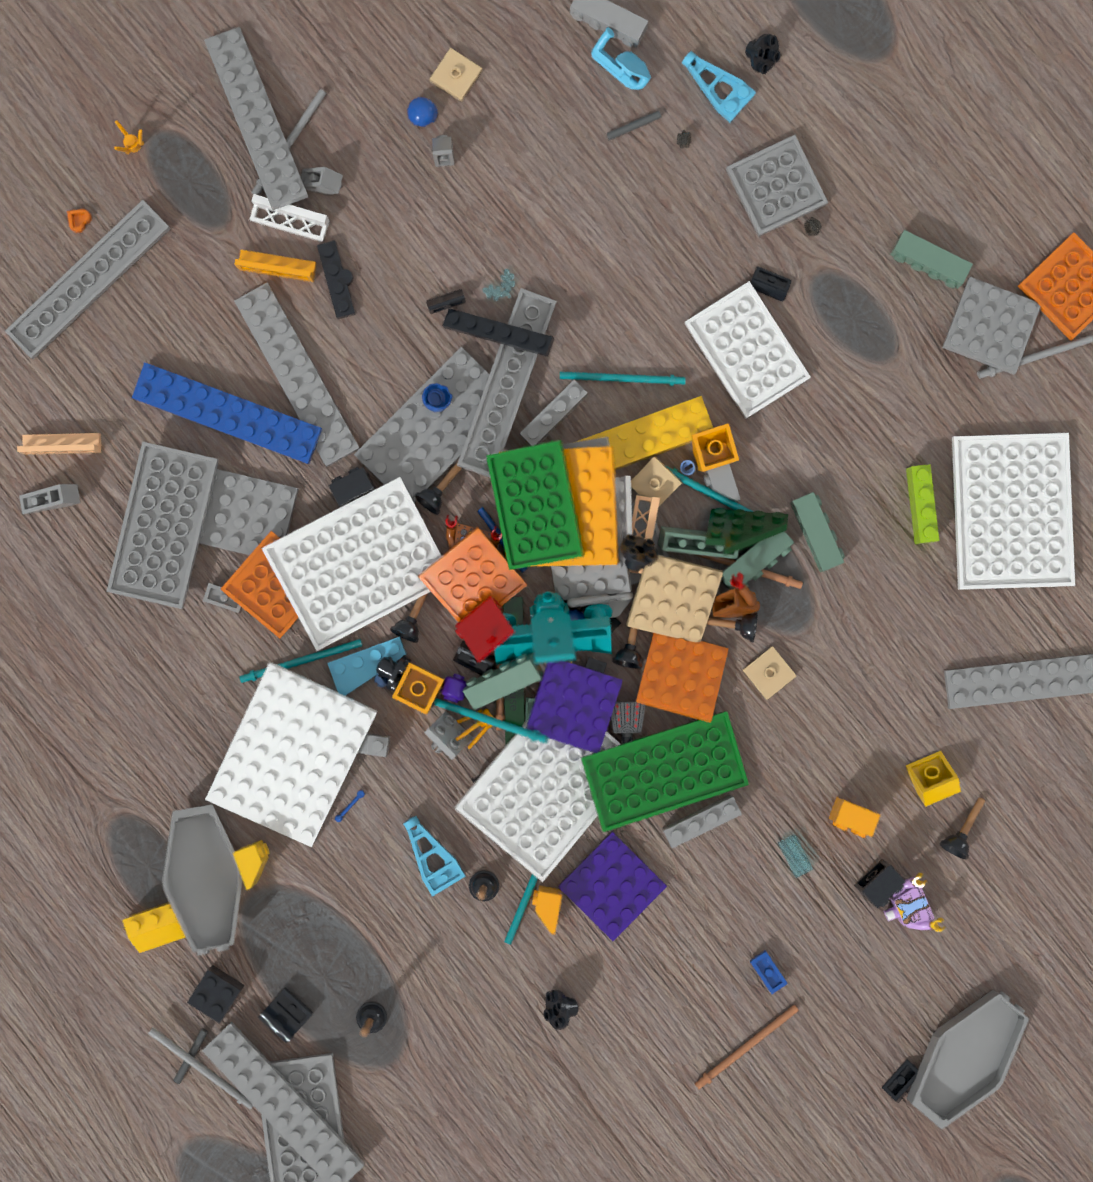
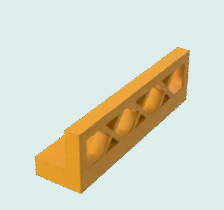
[234,250,317,282]

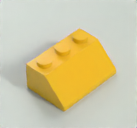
[122,902,185,953]

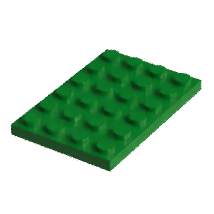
[486,440,584,570]

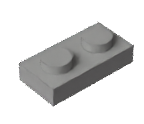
[203,583,242,613]

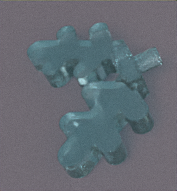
[482,269,516,301]

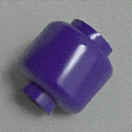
[441,674,467,703]

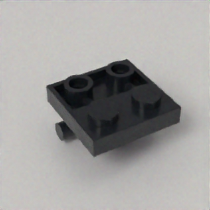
[258,987,313,1043]

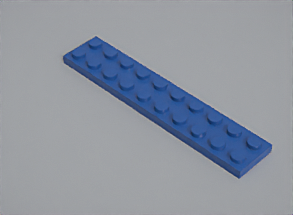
[132,362,322,464]

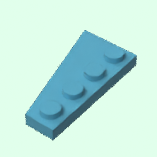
[328,637,407,696]

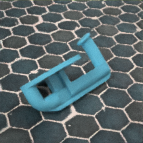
[591,27,651,90]

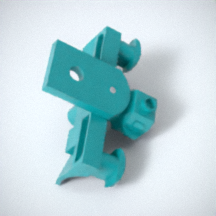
[495,591,613,665]

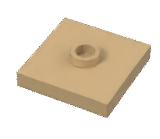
[430,48,482,102]
[631,456,683,507]
[742,646,796,700]

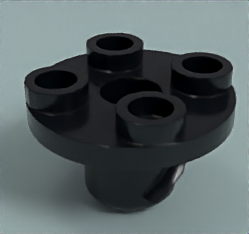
[745,33,781,74]
[620,534,658,571]
[376,655,411,691]
[543,990,579,1030]

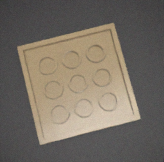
[626,555,723,642]

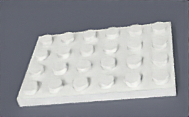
[684,281,811,419]

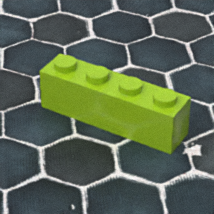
[906,464,939,544]

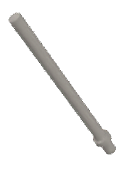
[251,89,326,195]
[977,334,1093,379]
[148,1027,253,1110]

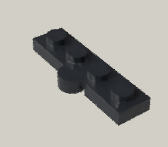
[317,240,356,320]

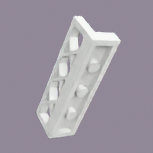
[250,194,329,242]
[615,476,632,539]

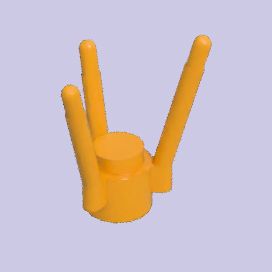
[114,120,144,154]
[456,708,494,749]

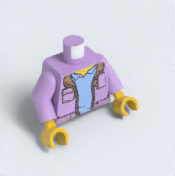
[883,872,945,932]

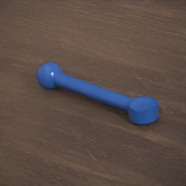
[335,790,365,822]

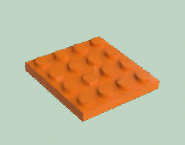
[1017,232,1093,341]
[418,527,527,622]
[220,530,299,638]
[636,633,729,722]

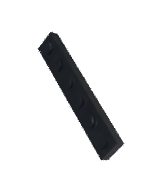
[442,308,554,357]

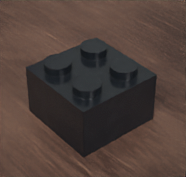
[328,467,376,507]
[854,859,906,909]
[187,965,245,1024]

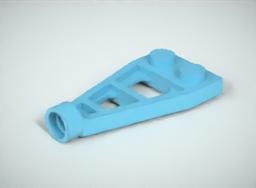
[682,51,756,123]
[403,816,466,896]

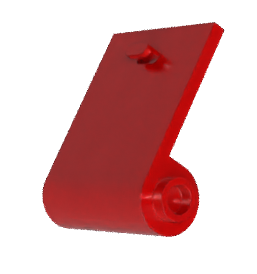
[455,595,515,662]

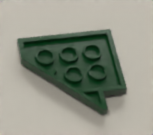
[705,508,788,555]

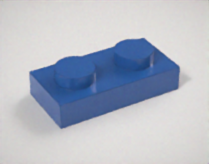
[749,950,788,994]

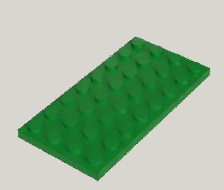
[580,711,749,832]

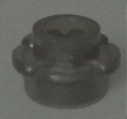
[677,130,691,149]
[804,217,821,236]

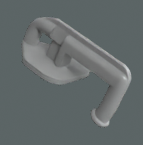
[567,592,633,618]

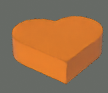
[67,209,92,233]

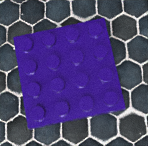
[525,660,623,753]
[558,831,667,941]

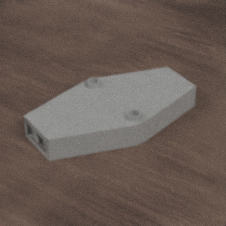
[162,804,242,955]
[906,990,1029,1129]

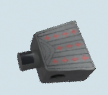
[611,701,646,744]

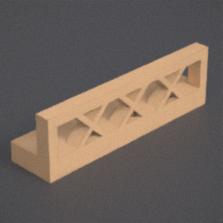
[17,433,101,455]
[629,495,660,575]

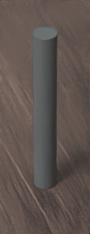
[606,111,661,140]
[173,1028,208,1084]

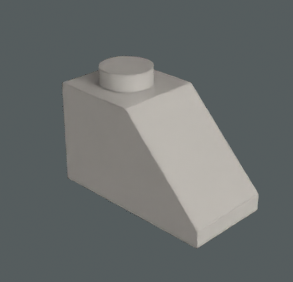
[432,135,454,167]
[301,167,343,195]
[704,464,741,502]

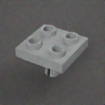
[424,711,473,759]

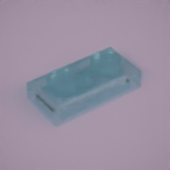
[778,834,813,878]

